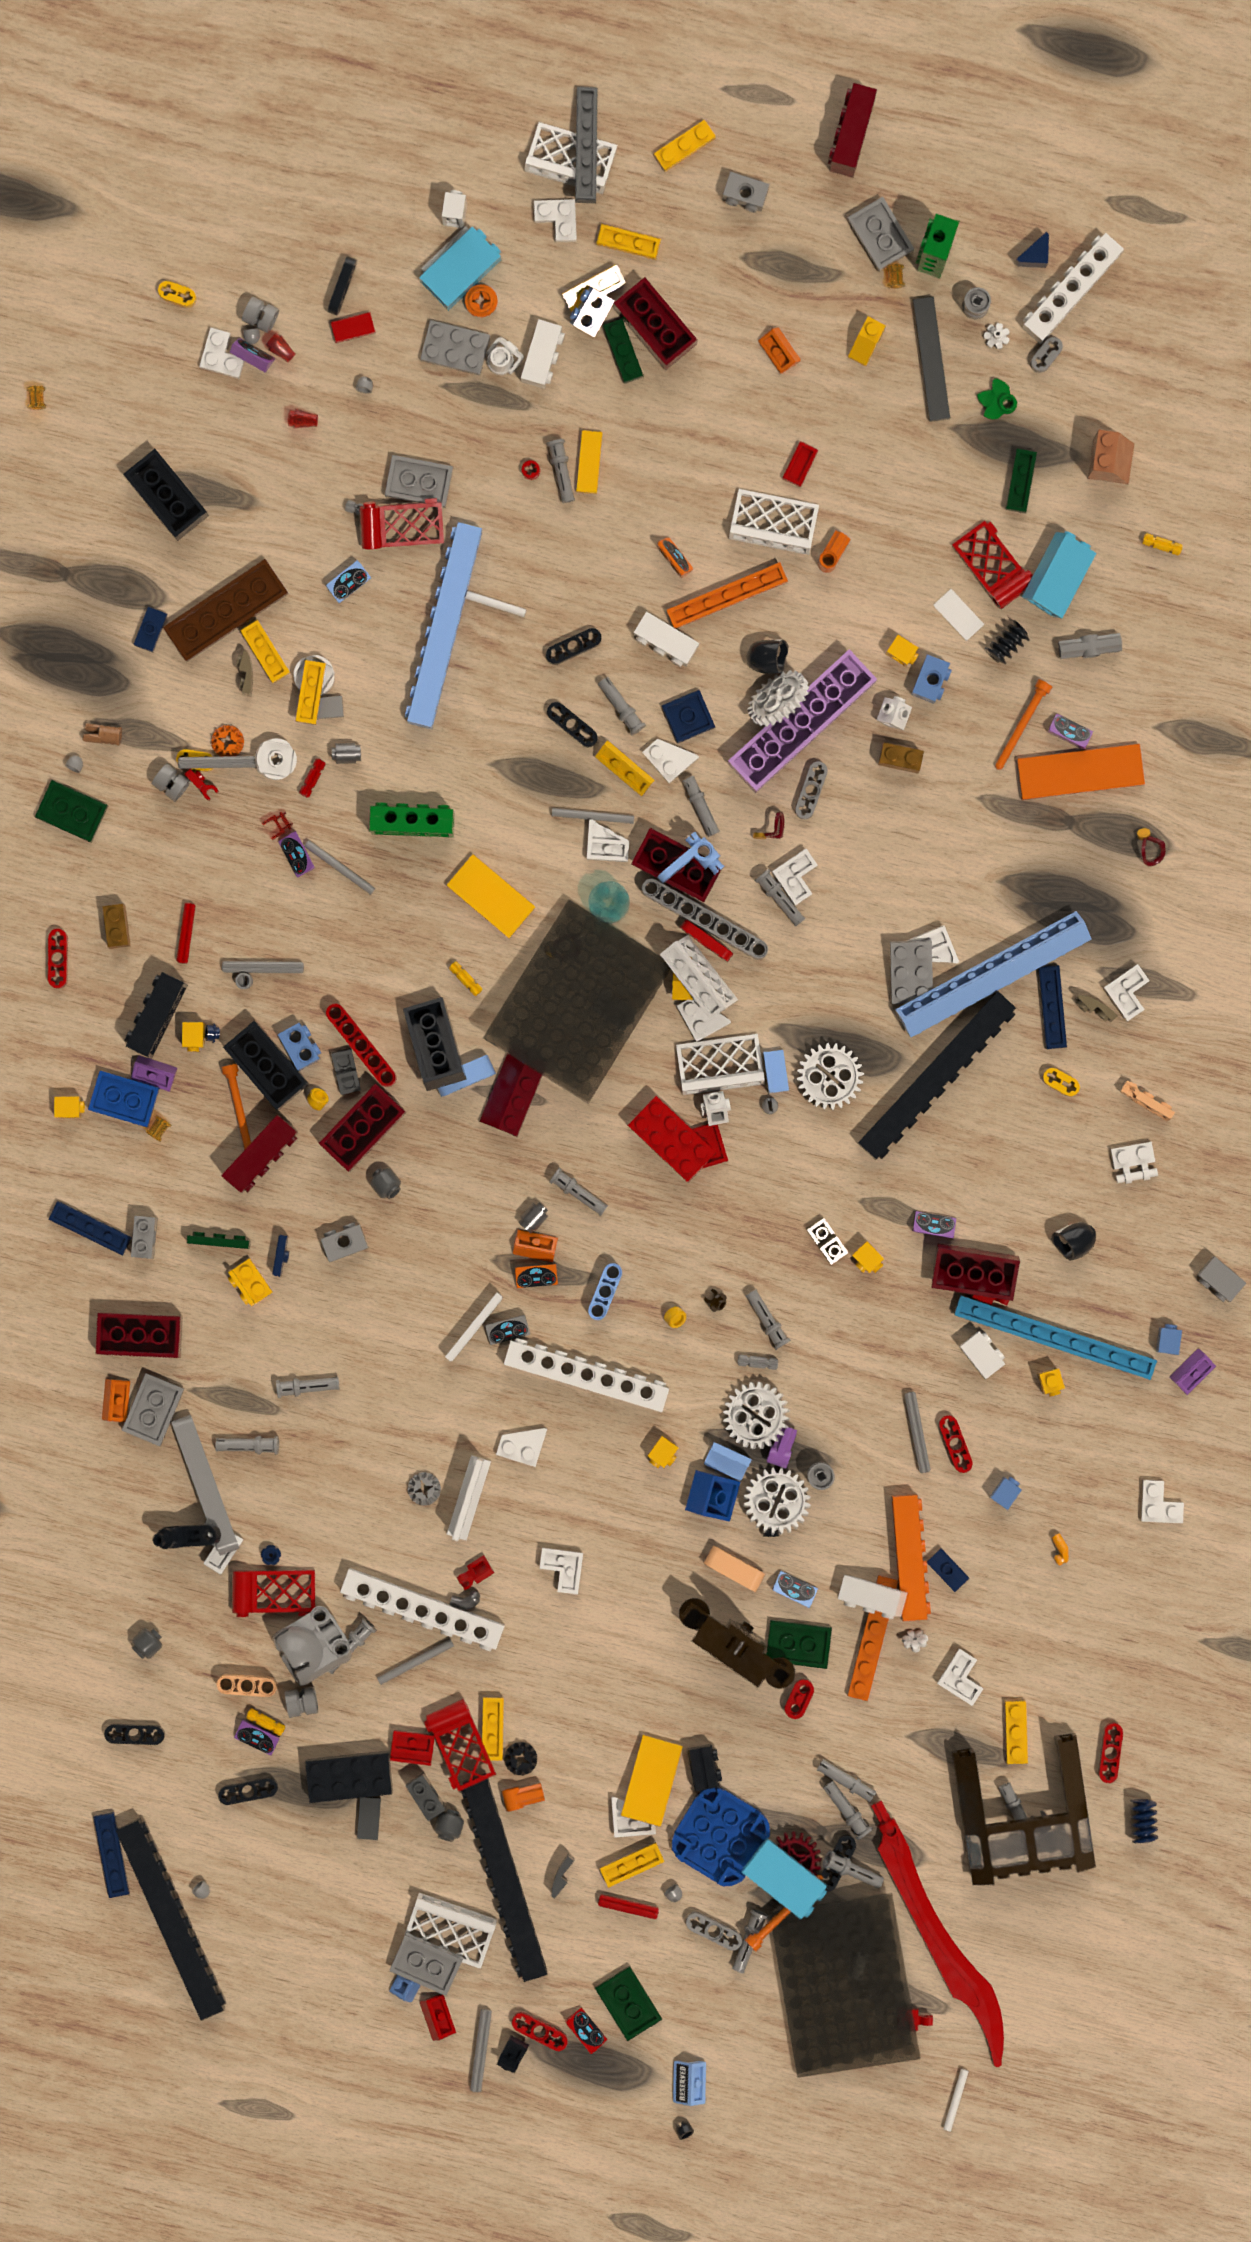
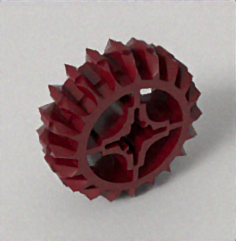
[773,1831,822,1876]

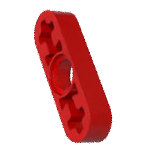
[679,919,733,962]
[48,929,68,989]
[939,1415,973,1473]
[1098,1722,1123,1783]
[512,2012,568,2051]

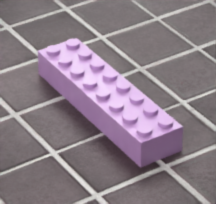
[727,649,877,794]

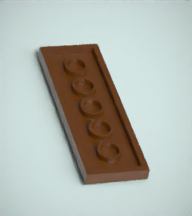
[163,559,289,662]

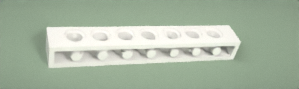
[504,1338,669,1412]
[340,1568,505,1651]

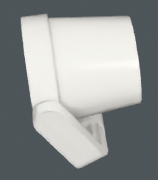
[486,337,524,375]

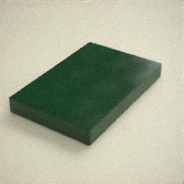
[35,780,108,843]
[766,1620,832,1669]
[595,1966,663,2042]

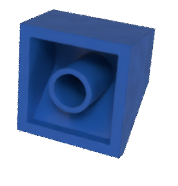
[685,1470,740,1522]

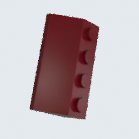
[631,828,722,902]
[479,1046,549,1137]
[221,1115,298,1193]
[931,1243,1020,1301]

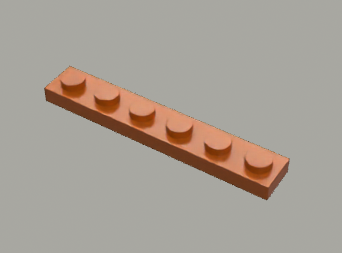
[666,562,788,629]
[847,1575,898,1701]

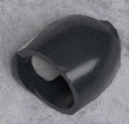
[746,640,789,674]
[1051,1222,1096,1261]

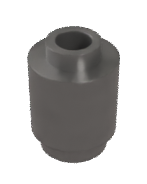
[331,743,361,764]
[518,1203,548,1233]

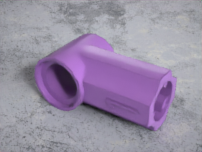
[766,1427,797,1469]

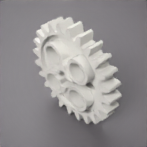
[747,670,809,727]
[797,1043,864,1110]
[723,1382,790,1449]
[743,1468,811,1535]

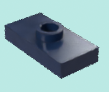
[133,607,168,653]
[272,1235,290,1277]
[927,1548,970,1592]

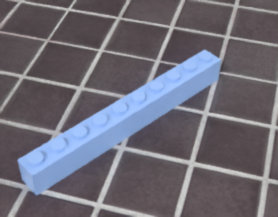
[405,522,482,729]
[895,911,1091,1037]

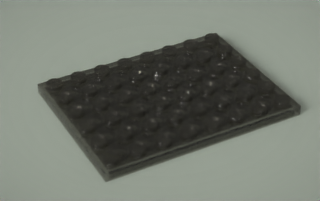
[483,900,671,1103]
[769,1893,921,2078]

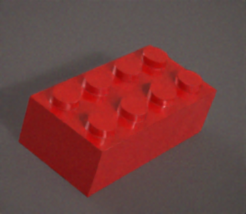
[628,1096,716,1183]

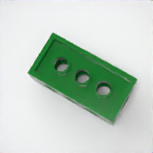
[915,213,960,278]
[369,803,455,838]

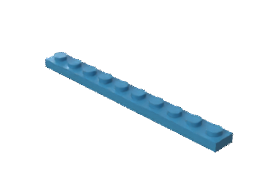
[954,1296,1157,1380]

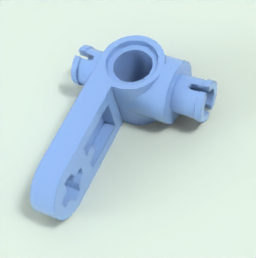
[658,832,725,883]

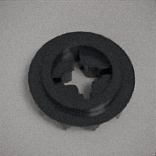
[504,1742,537,1776]

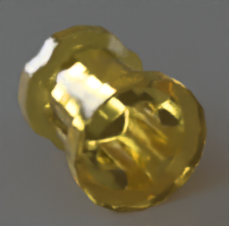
[886,264,905,289]
[27,386,46,410]
[146,1115,172,1142]

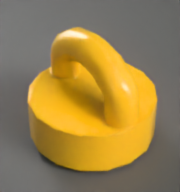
[307,1088,329,1111]
[664,1306,687,1328]

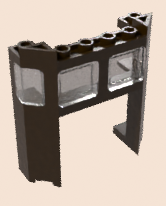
[952,1733,1096,1885]

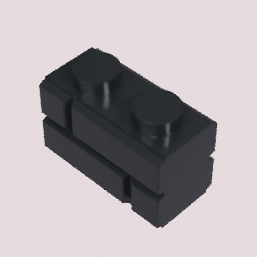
[687,1744,722,1791]

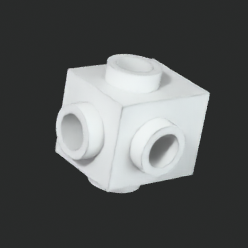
[877,696,912,730]
[700,1091,731,1126]

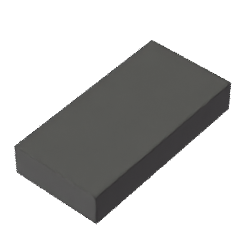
[357,1797,381,1840]

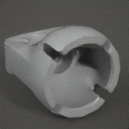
[272,1606,352,1686]

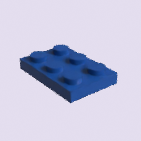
[88,1071,160,1128]

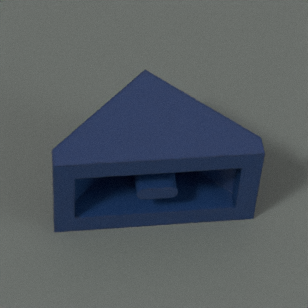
[1014,232,1049,268]

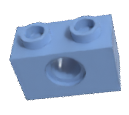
[911,654,952,704]

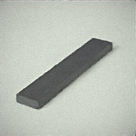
[575,87,598,204]
[913,297,950,422]

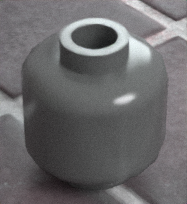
[370,1168,401,1199]
[131,1628,162,1659]
[434,1809,464,1842]

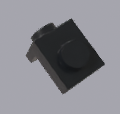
[497,2035,529,2073]

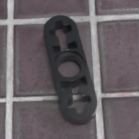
[328,256,357,316]
[546,628,602,665]
[547,702,598,748]
[104,1724,165,1745]
[218,1777,278,1805]
[820,1835,856,1892]

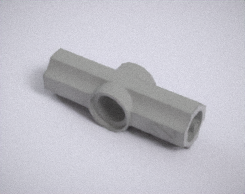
[1058,633,1122,659]

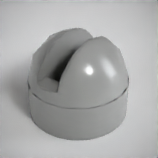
[243,329,260,344]
[356,376,373,394]
[65,755,83,773]
[235,973,253,989]
[762,1098,778,1114]
[192,1880,210,1899]
[664,1884,682,1902]

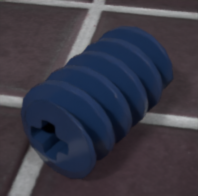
[1130,1799,1158,1843]

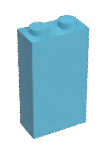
[419,226,501,311]
[1022,531,1096,619]
[741,1838,827,1919]

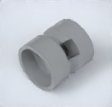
[962,287,991,320]
[242,297,279,333]
[151,763,191,802]
[807,1462,835,1490]
[285,1686,318,1718]

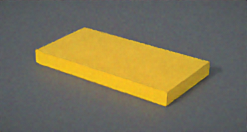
[446,854,536,939]
[621,1735,683,1827]

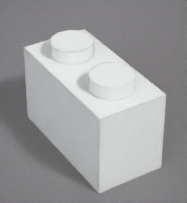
[442,190,467,229]
[959,1331,1005,1379]

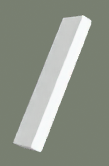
[445,1292,503,1362]

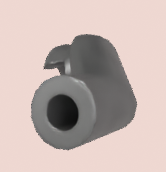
[449,1591,480,1610]

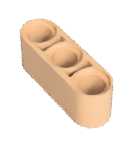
[704,1545,766,1592]
[217,1674,278,1697]

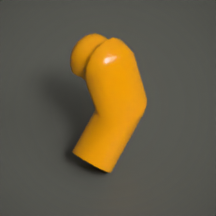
[1051,1533,1069,1566]

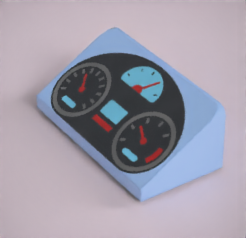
[326,560,371,603]
[772,1571,818,1608]

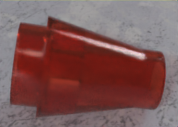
[265,333,296,363]
[288,408,318,429]

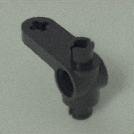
[153,1524,221,1549]

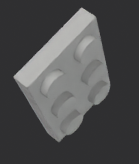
[847,197,914,271]
[420,320,490,376]
[385,455,453,508]
[890,940,933,1004]
[122,1373,184,1446]
[389,1932,463,1996]

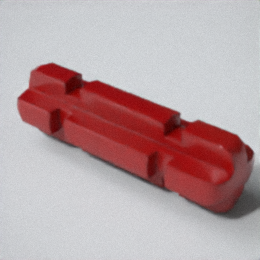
[299,759,326,798]

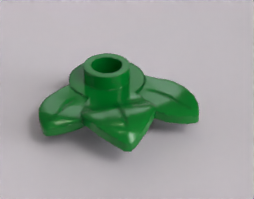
[977,378,1017,420]

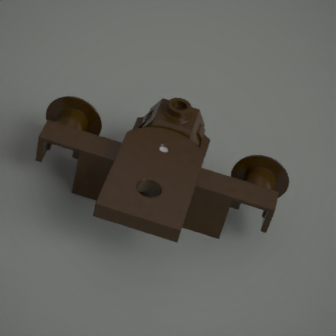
[679,1598,795,1689]

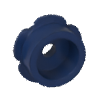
[205,1023,220,1043]
[261,1545,281,1565]

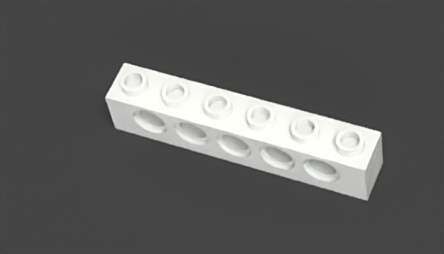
[1022,233,1124,345]

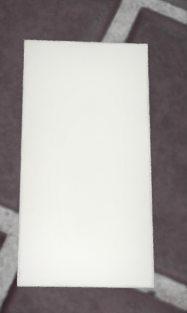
[933,589,984,641]

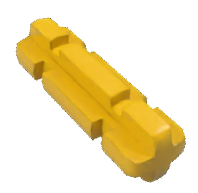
[1142,533,1183,555]
[449,961,483,996]
[246,1708,285,1736]

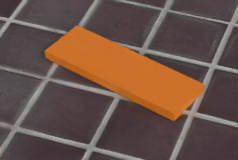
[1017,744,1145,800]

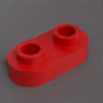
[785,1679,814,1719]

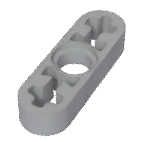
[795,761,828,820]
[686,1912,742,1950]

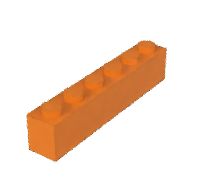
[891,1494,931,1621]

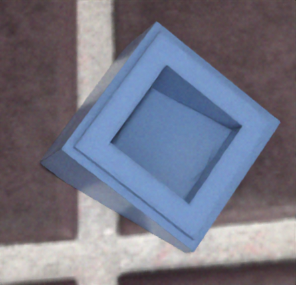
[389,1975,420,2002]

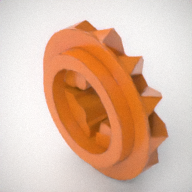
[465,284,498,318]
[211,725,244,757]

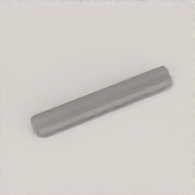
[178,756,256,769]
[222,961,304,973]
[904,1392,931,1473]
[470,2009,492,2092]

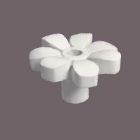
[984,323,1010,350]
[902,1630,928,1653]

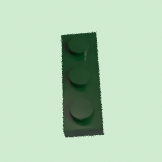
[603,318,644,384]
[1006,448,1037,514]
[187,1232,251,1249]

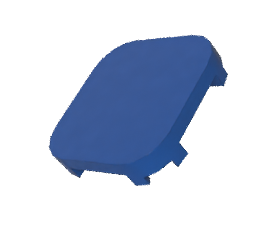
[672,1787,770,1887]

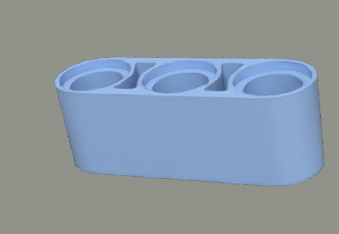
[437,1055,496,1097]
[588,1263,622,1320]

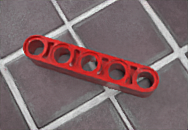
[326,1004,397,1087]

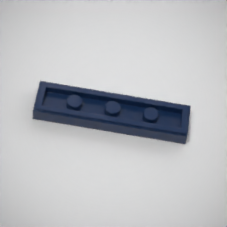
[1038,965,1067,1050]
[48,1201,132,1256]
[93,1812,130,1898]

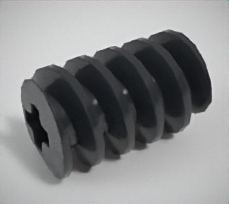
[984,620,1030,664]

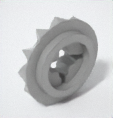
[408,1472,441,1505]

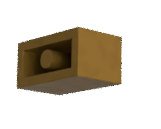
[878,742,924,773]
[102,904,131,949]

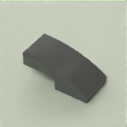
[331,1048,361,1095]
[551,1854,574,1899]

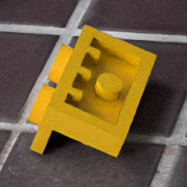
[228,1258,273,1306]

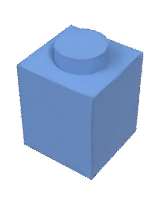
[1156,1324,1182,1355]
[990,1477,1022,1510]

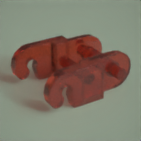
[262,812,293,840]

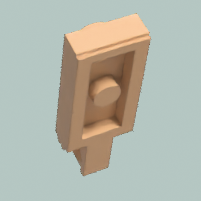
[1120,1081,1175,1121]

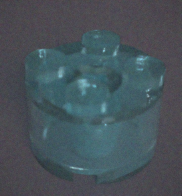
[588,881,630,924]

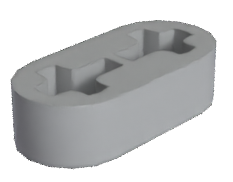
[1031,337,1063,373]

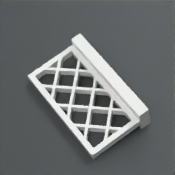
[525,122,617,194]
[729,489,819,555]
[660,935,738,1020]
[676,1034,765,1095]
[447,1455,491,1541]
[403,1893,497,1969]

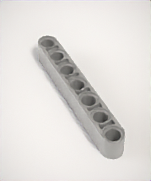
[642,879,768,960]
[171,1414,239,1556]

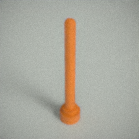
[995,679,1053,770]
[221,1064,251,1150]
[745,1874,823,1952]

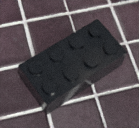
[123,448,209,542]
[124,972,188,1059]
[403,997,467,1091]
[223,1021,309,1111]
[305,1750,393,1803]

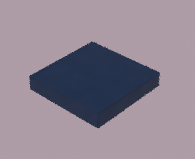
[662,689,716,744]

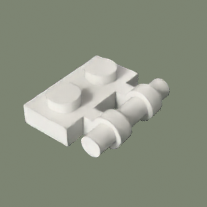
[1110,1142,1158,1184]

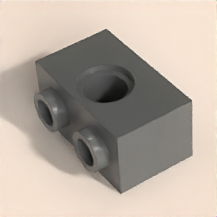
[406,1772,446,1821]

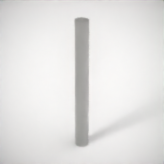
[552,808,634,824]
[304,840,375,895]
[377,1639,454,1685]

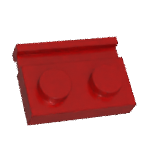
[390,1730,435,1766]

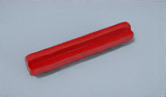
[176,903,196,964]
[598,1894,659,1919]

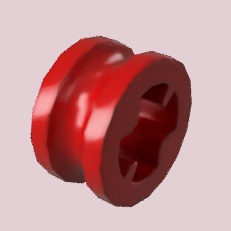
[521,460,540,480]

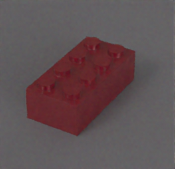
[827,83,877,178]
[613,277,698,370]
[318,1083,406,1172]
[95,1313,183,1358]

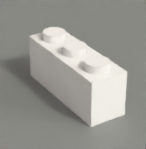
[521,319,565,389]
[634,612,699,667]
[838,1575,907,1619]

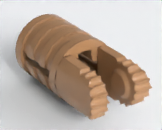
[82,724,122,746]

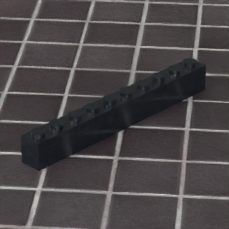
[857,991,1016,1160]
[461,1773,548,1982]
[116,1818,227,2021]

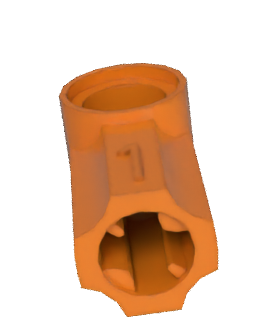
[818,530,851,573]
[501,1783,545,1812]

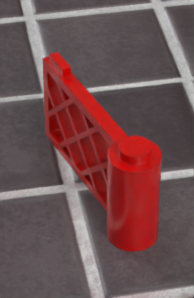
[359,498,444,550]
[952,521,1033,609]
[232,1570,315,1617]
[424,1699,497,1792]

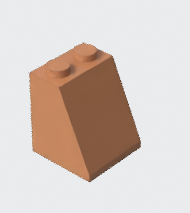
[1088,430,1134,485]

